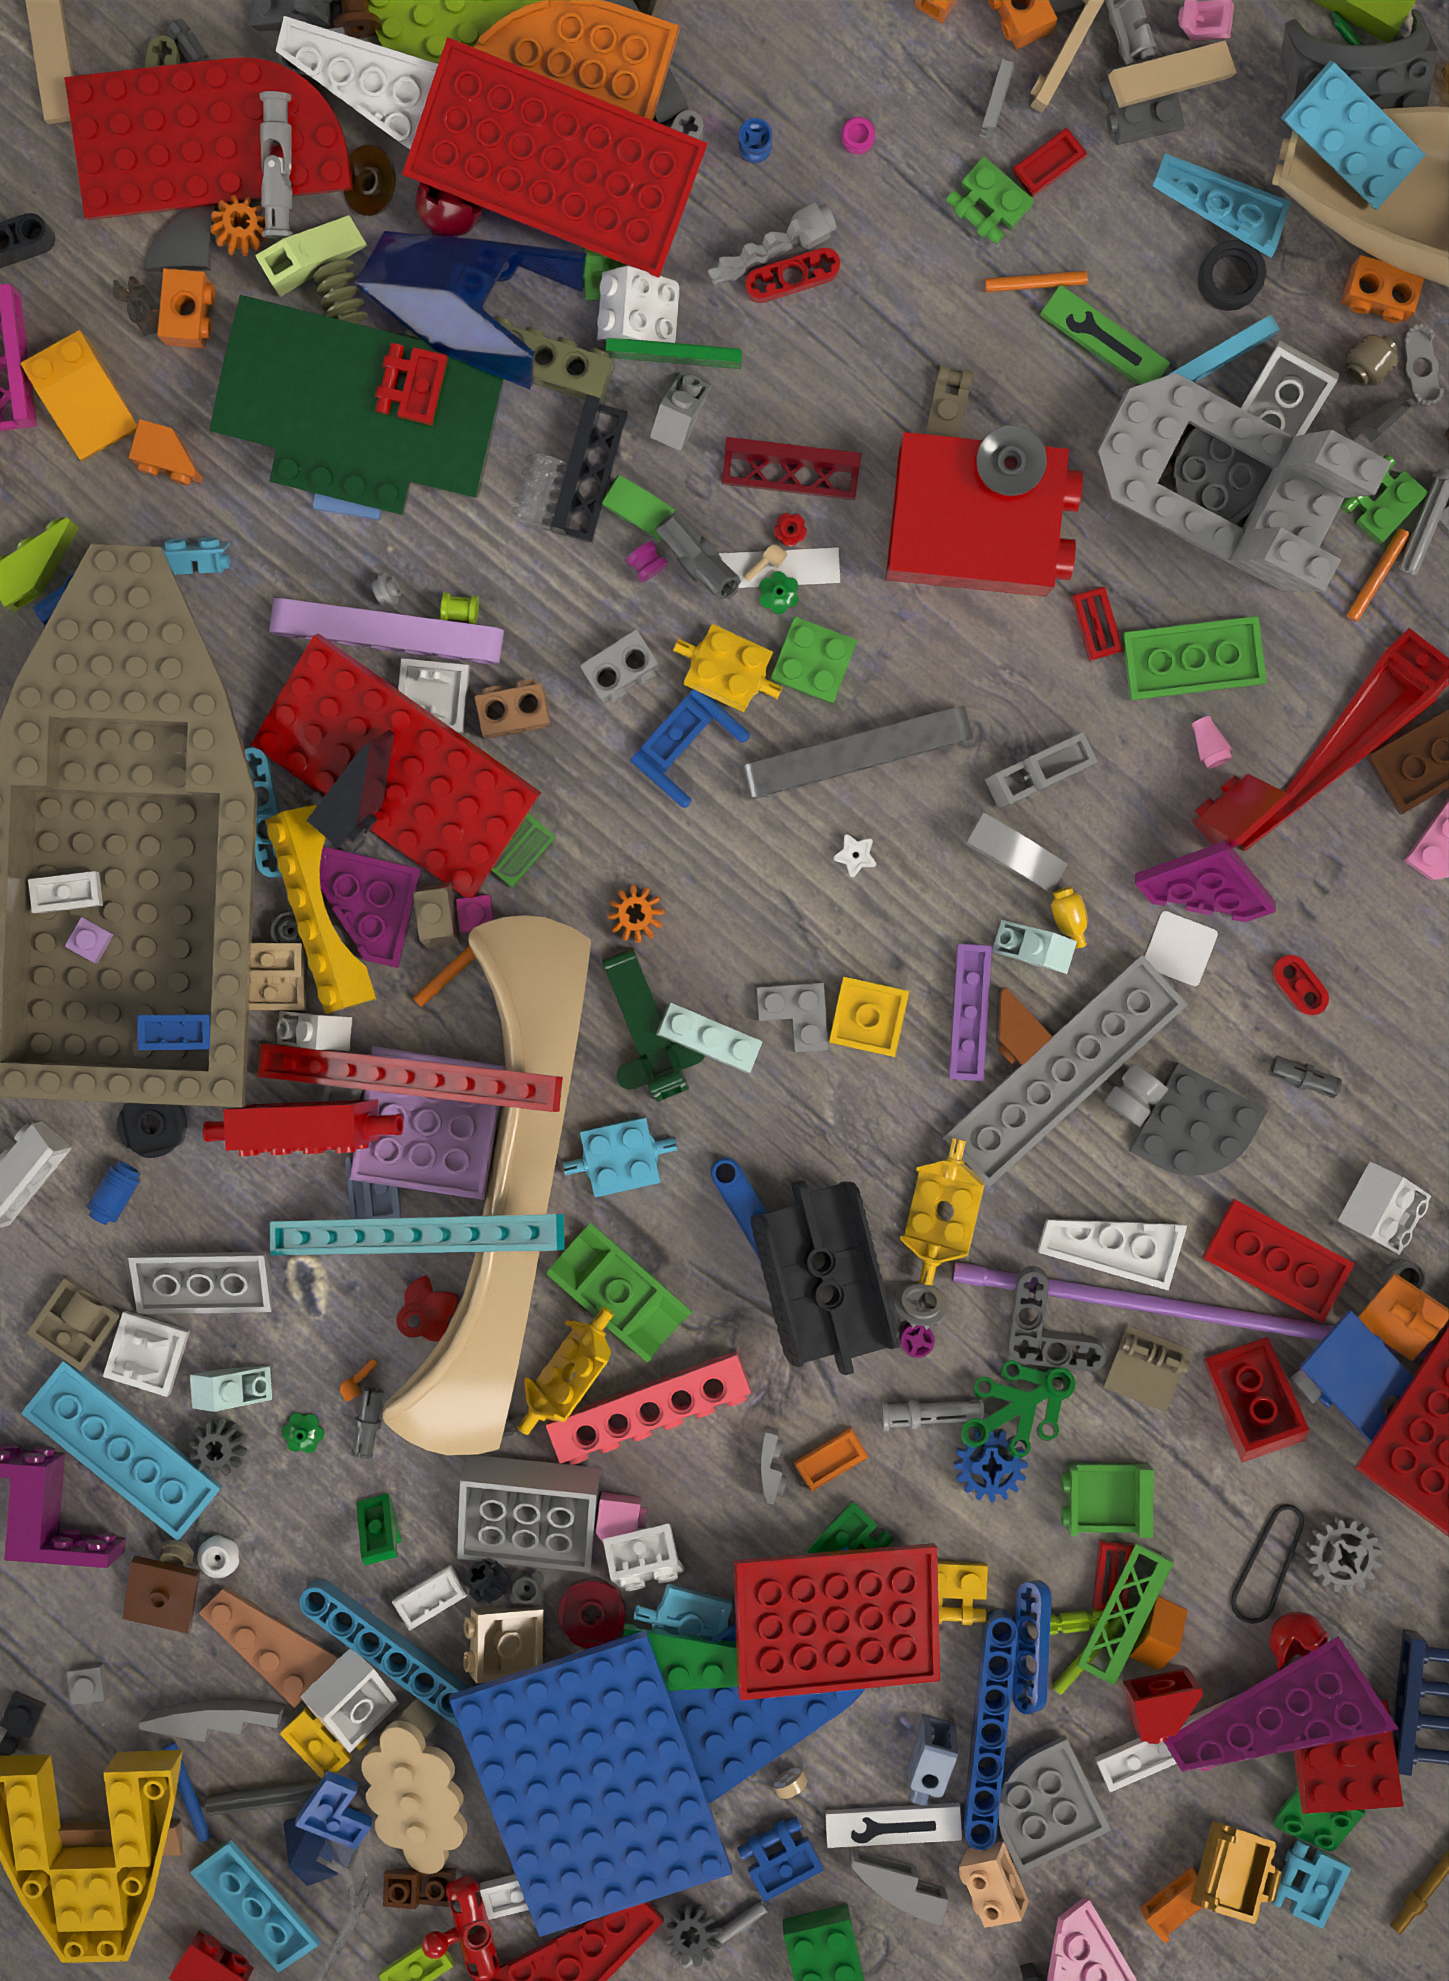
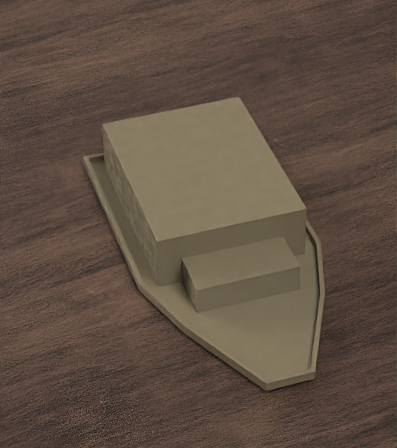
[0,544,257,1108]

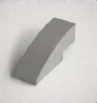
[985,732,1098,810]
[964,812,1068,894]
[850,1848,948,1926]

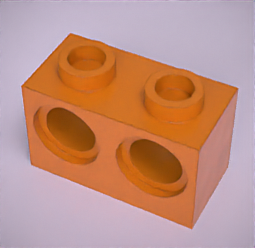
[1341,255,1425,323]

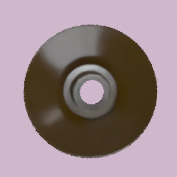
[344,145,396,216]

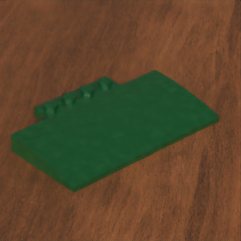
[209,295,508,515]

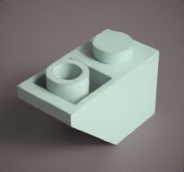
[992,920,1077,974]
[190,1366,272,1412]

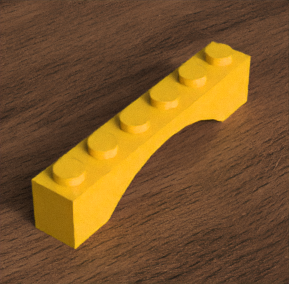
[265,805,376,1014]

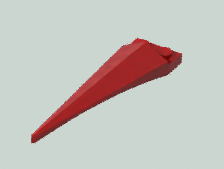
[1242,628,1449,851]

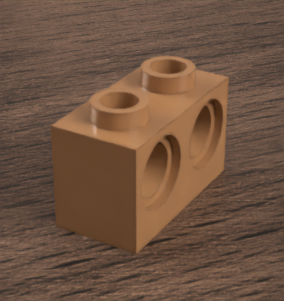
[475,679,552,739]

